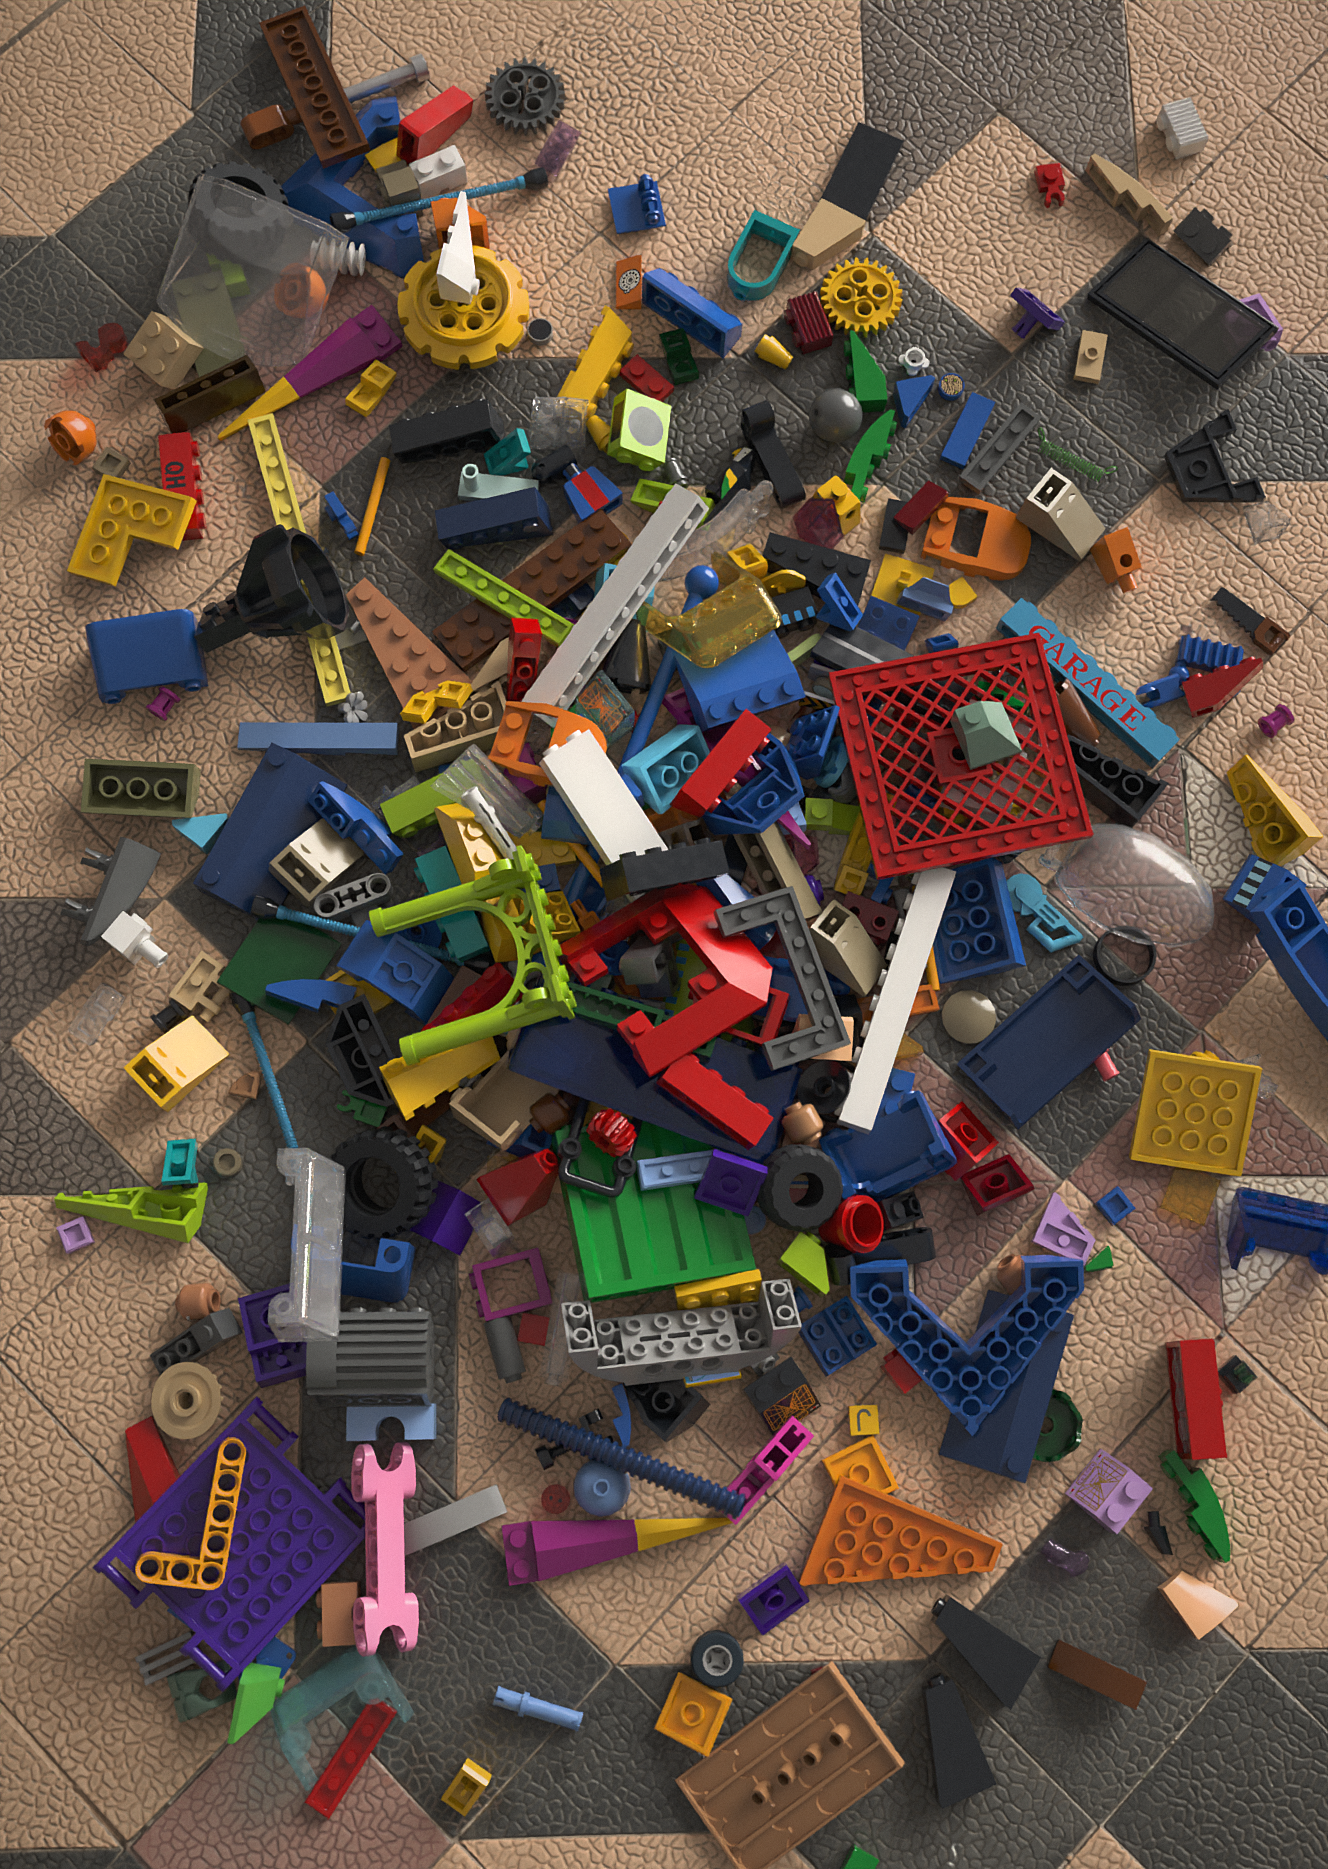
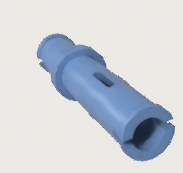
[493,1686,583,1732]

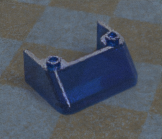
[1226,1187,1328,1275]

